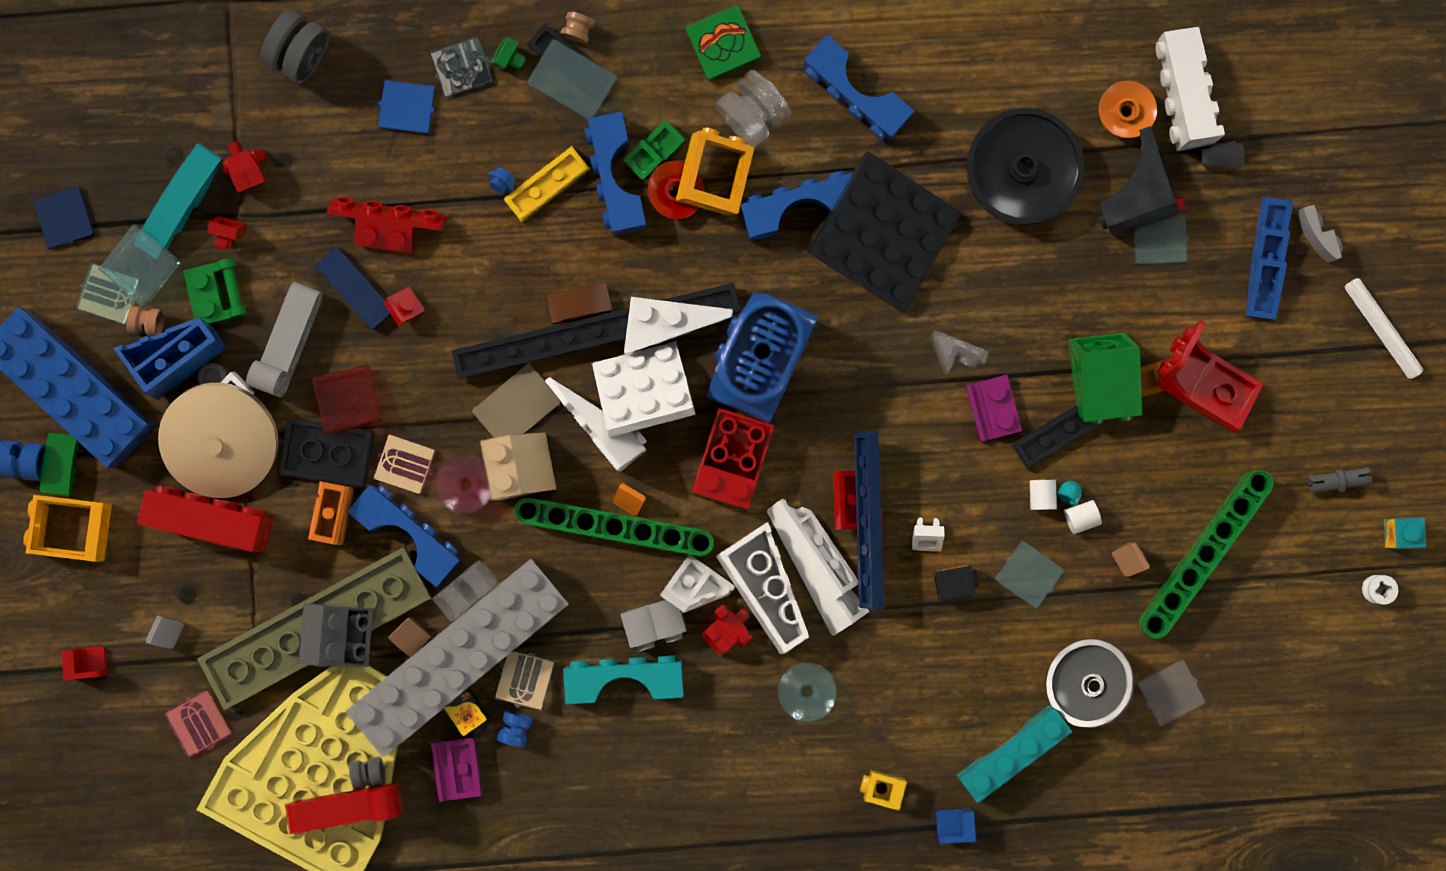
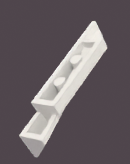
[767,499,869,635]

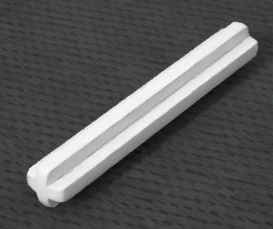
[1345,278,1423,379]

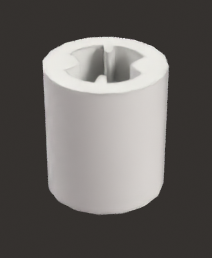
[1030,480,1057,510]
[1064,500,1102,534]

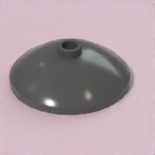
[1046,639,1134,728]

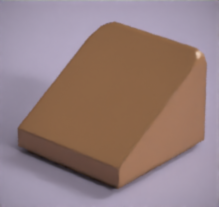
[1112,542,1150,577]
[388,617,432,657]

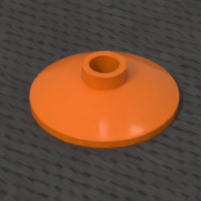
[1099,81,1157,139]

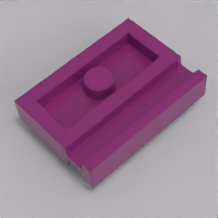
[965,375,1022,442]
[431,736,483,802]

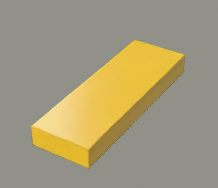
[504,146,590,223]

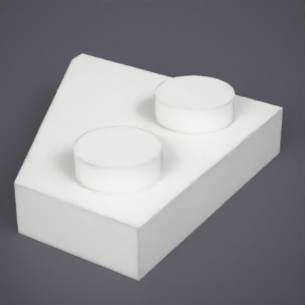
[660,554,735,612]

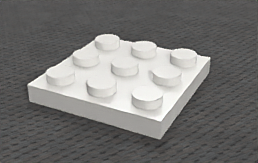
[592,341,695,437]

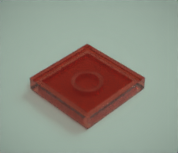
[312,364,383,435]

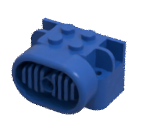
[705,292,818,424]

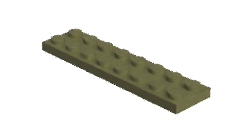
[197,547,432,710]

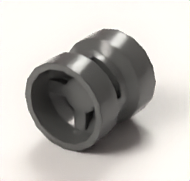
[349,756,386,791]

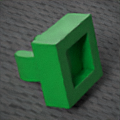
[490,37,526,70]

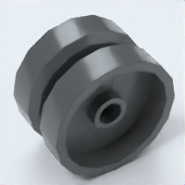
[260,9,330,85]

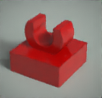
[207,216,246,251]

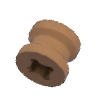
[560,11,595,45]

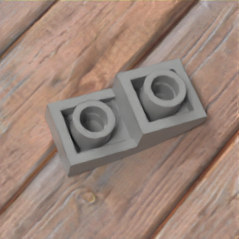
[1295,205,1343,263]

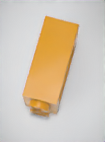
[676,128,754,216]
[23,495,112,562]

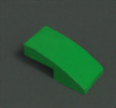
[623,119,687,181]
[40,432,80,497]

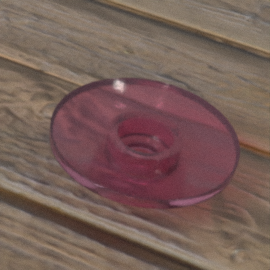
[436,455,491,513]

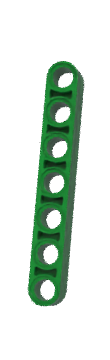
[1138,470,1274,639]
[515,498,714,556]

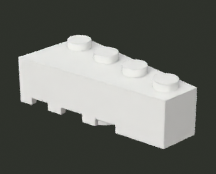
[1156,27,1225,151]
[716,522,809,654]

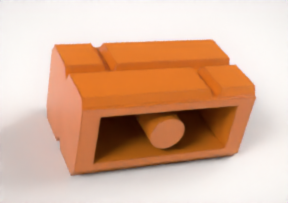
[308,481,355,545]

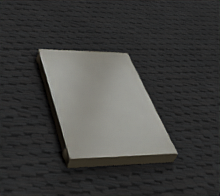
[472,363,562,438]

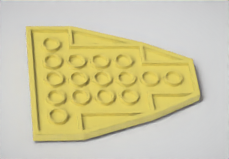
[197,665,398,871]

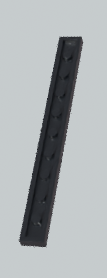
[451,283,741,380]

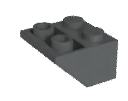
[299,603,373,667]

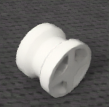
[1362,575,1398,604]

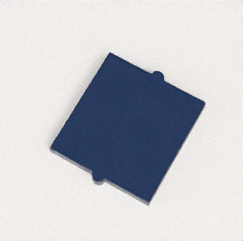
[33,186,95,249]

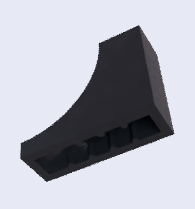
[1098,126,1181,237]

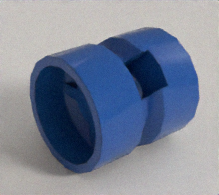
[0,440,46,481]

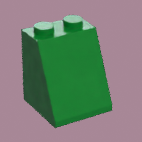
[1068,333,1142,424]

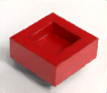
[383,287,425,327]

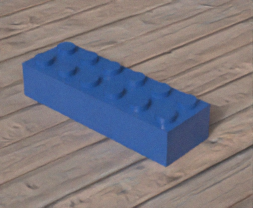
[0,307,156,469]

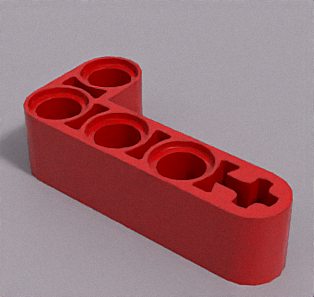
[285,783,403,834]

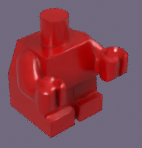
[221,140,267,192]
[700,605,752,656]

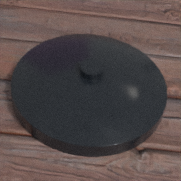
[966,108,1084,225]

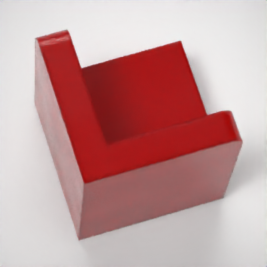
[61,646,108,681]

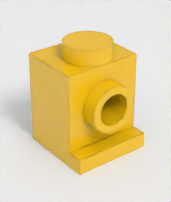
[860,770,907,810]

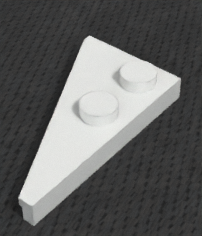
[624,297,733,354]

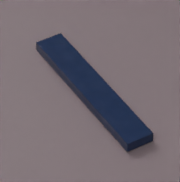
[854,431,884,609]

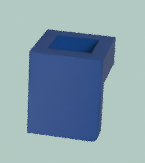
[936,808,976,844]

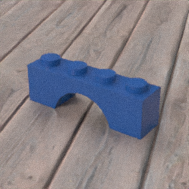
[803,35,914,142]
[584,111,647,236]
[740,171,853,242]
[347,485,463,587]

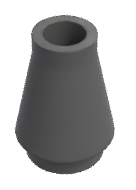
[1201,141,1244,170]

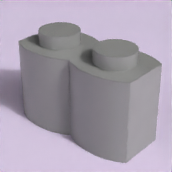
[620,600,687,651]

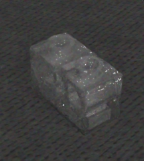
[432,561,500,621]

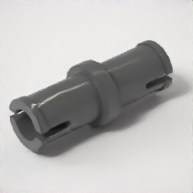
[1308,467,1372,494]

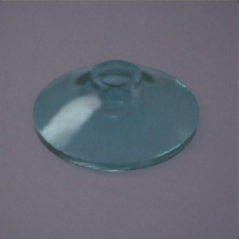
[778,662,837,722]

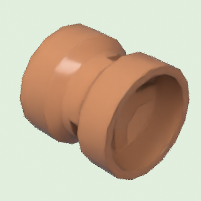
[126,306,164,337]

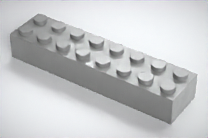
[345,559,568,758]

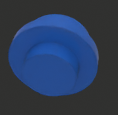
[488,167,516,194]

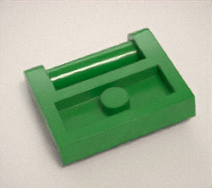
[183,258,248,325]

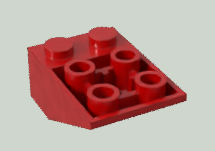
[692,408,775,511]

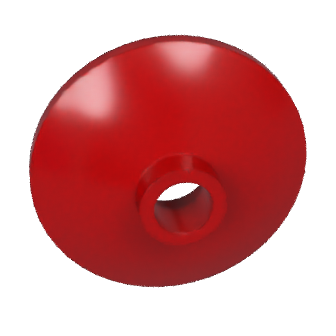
[648,161,704,219]

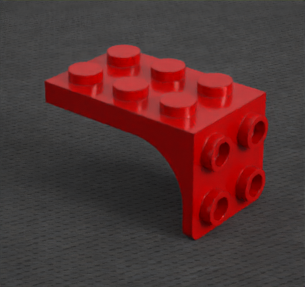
[1156,320,1263,434]

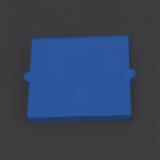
[378,80,435,134]

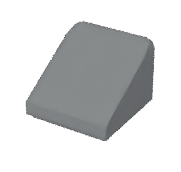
[145,615,184,649]

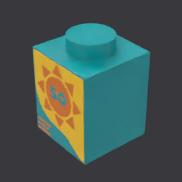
[1384,518,1426,548]

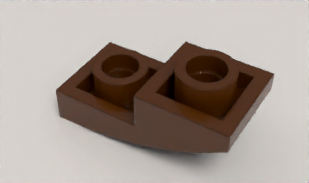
[545,283,612,325]

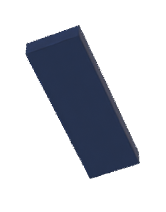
[315,246,391,331]

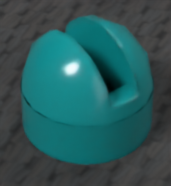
[1056,481,1082,506]

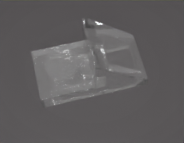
[930,330,989,375]

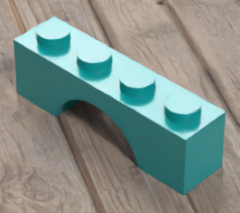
[563,655,684,704]
[956,705,1072,803]

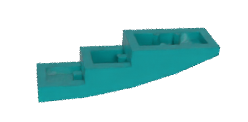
[134,143,223,260]

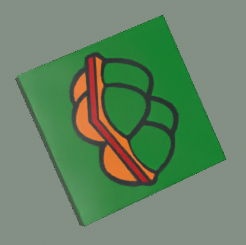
[685,4,761,82]

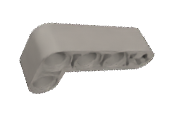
[246,282,323,397]

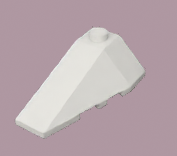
[545,377,647,472]

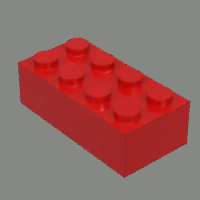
[137,485,274,552]

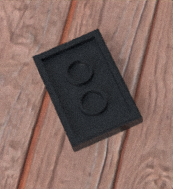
[278,417,375,488]

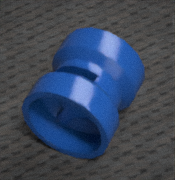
[497,711,533,748]

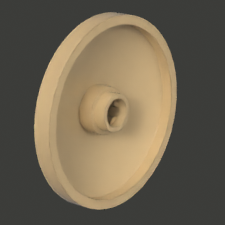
[158,383,278,498]

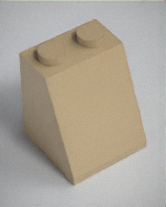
[480,433,557,501]

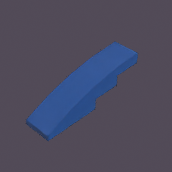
[1246,196,1293,319]

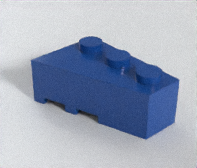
[113,317,228,400]

